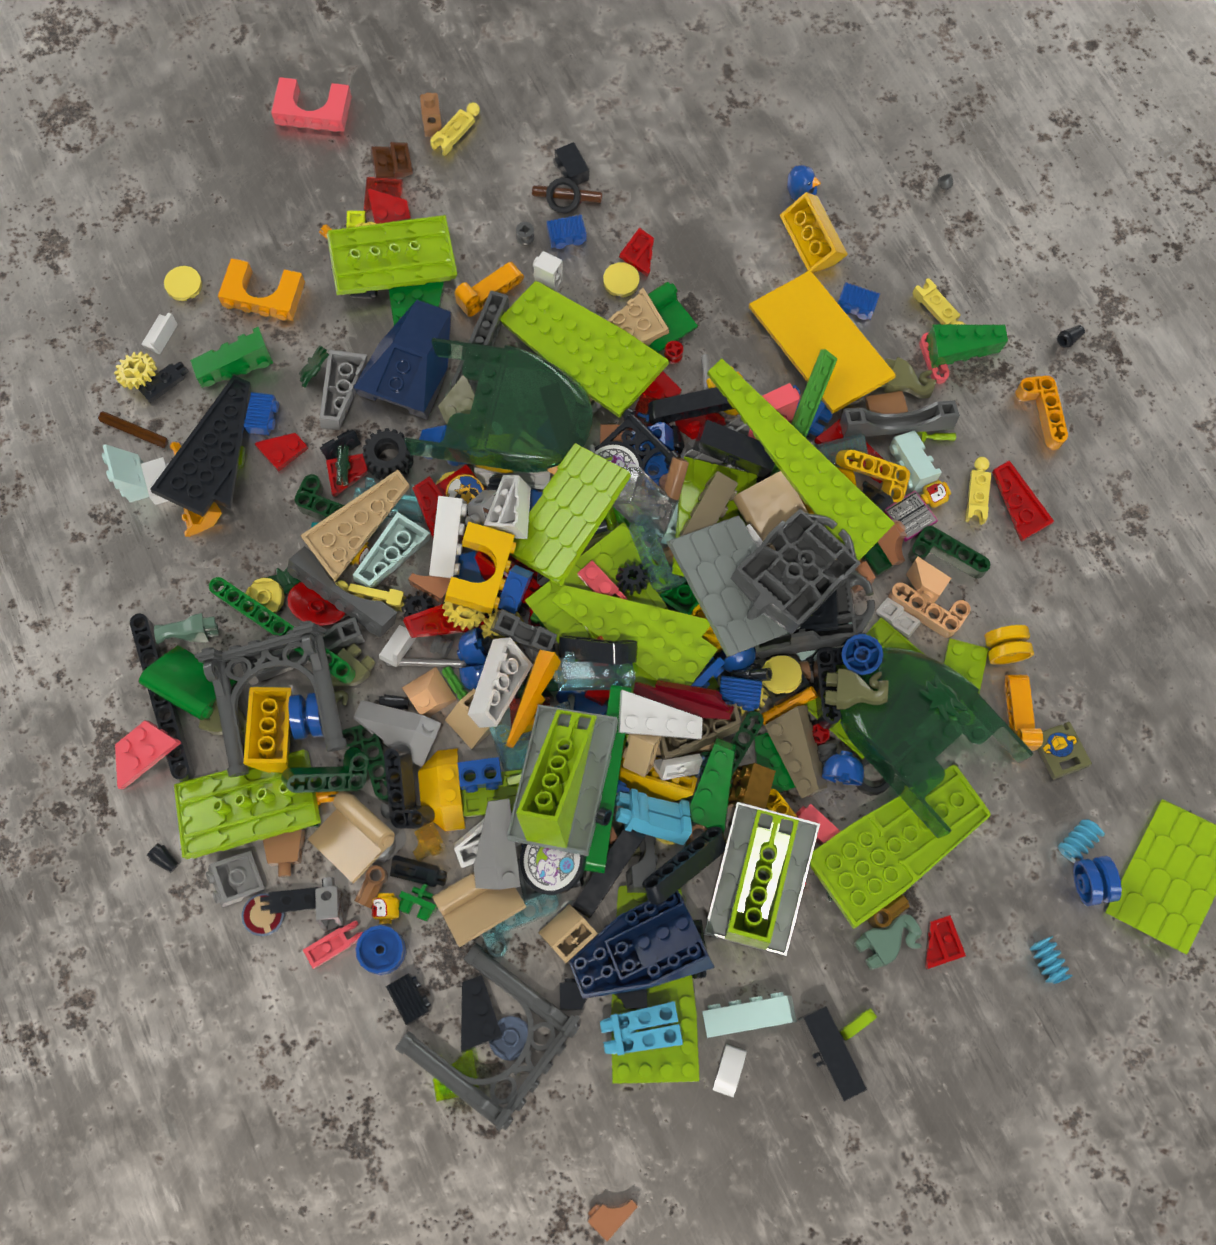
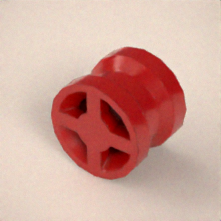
[664,341,684,364]
[812,724,830,746]

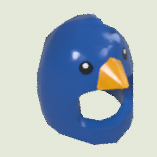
[787,165,821,201]

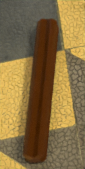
[532,185,603,203]
[98,411,169,448]

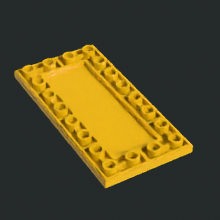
[749,270,896,414]

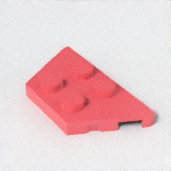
[115,721,181,789]

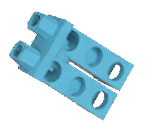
[615,788,692,845]
[600,1001,683,1055]

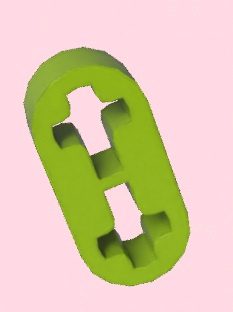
[839,1008,877,1041]

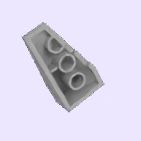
[353,700,441,767]
[473,799,520,890]

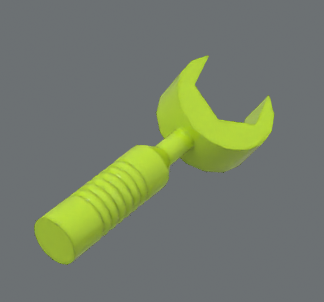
[916,432,956,443]

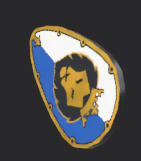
[446,474,484,527]

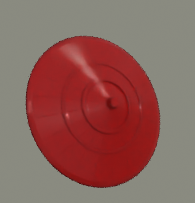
[287,582,345,626]

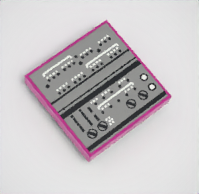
[883,491,938,542]

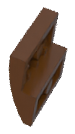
[370,142,413,181]

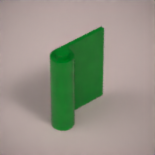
[648,282,698,353]
[139,645,237,720]

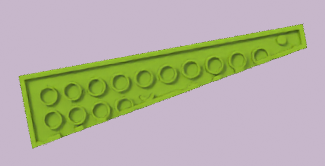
[707,358,895,561]

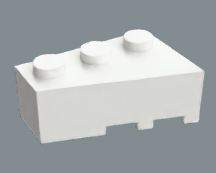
[483,475,531,539]
[454,819,521,868]

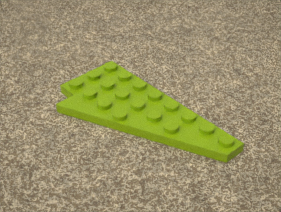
[552,585,718,686]

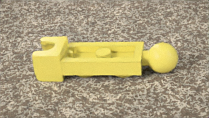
[430,102,480,156]
[913,278,965,325]
[965,457,991,525]
[335,580,406,612]

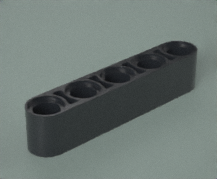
[647,387,734,425]
[642,826,727,905]
[572,828,646,919]

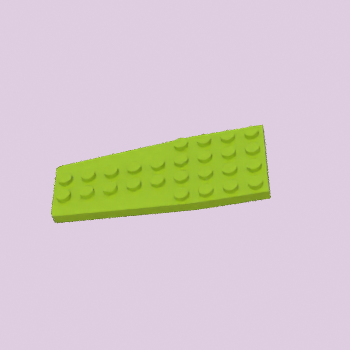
[500,281,669,418]
[809,765,991,929]
[611,885,699,1084]

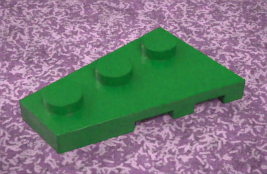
[754,732,796,794]

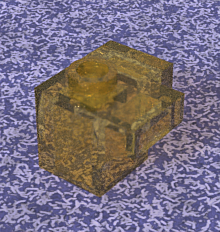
[413,822,446,861]

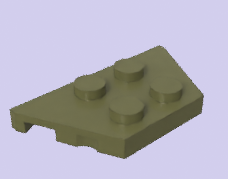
[438,374,494,442]

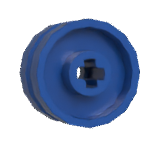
[288,693,324,740]
[1073,855,1122,907]
[356,925,407,975]

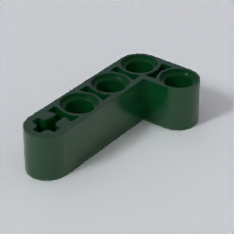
[294,474,345,520]
[908,526,991,579]
[699,711,764,776]
[342,725,388,803]
[281,747,368,793]

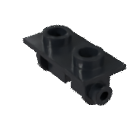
[319,429,361,460]

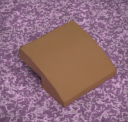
[865,391,908,414]

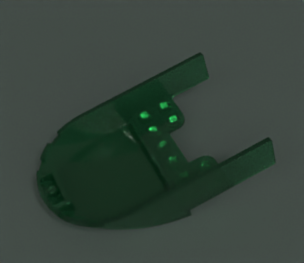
[404,338,593,473]
[840,647,1034,839]

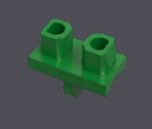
[399,884,438,922]

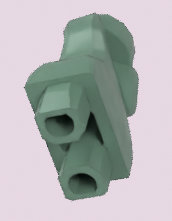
[154,613,219,644]
[854,914,922,970]

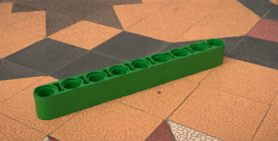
[209,577,355,683]
[584,685,632,873]

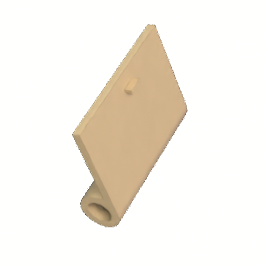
[733,471,808,551]
[308,791,395,884]
[432,872,526,947]

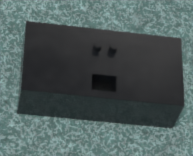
[692,420,775,477]
[797,1006,867,1102]

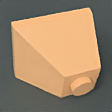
[906,557,951,603]
[402,667,457,717]

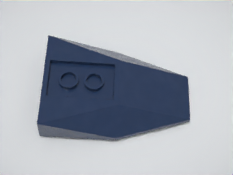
[353,300,452,419]
[569,890,715,999]

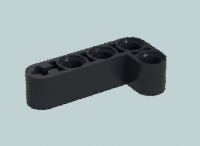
[559,636,637,665]
[812,647,847,729]
[384,744,435,829]

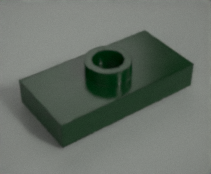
[863,542,894,576]

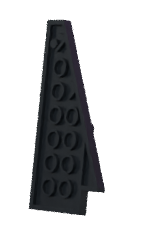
[150,375,251,517]

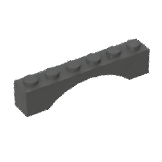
[840,400,960,438]
[287,546,397,637]
[241,617,365,685]

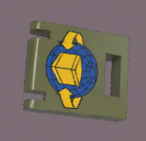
[1037,722,1092,780]

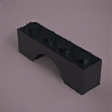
[560,978,647,1011]

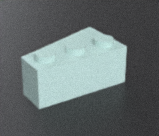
[890,430,942,493]

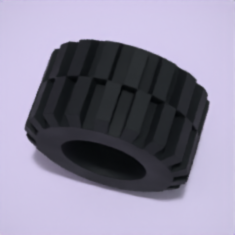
[363,428,413,480]

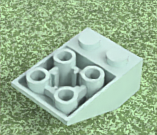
[102,444,149,503]

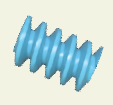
[1058,819,1105,863]
[1030,936,1073,984]

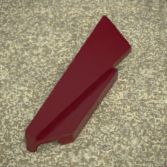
[633,680,734,720]

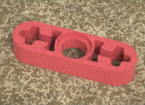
[919,332,950,384]

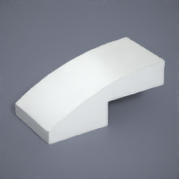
[876,597,920,638]
[713,1044,747,1097]

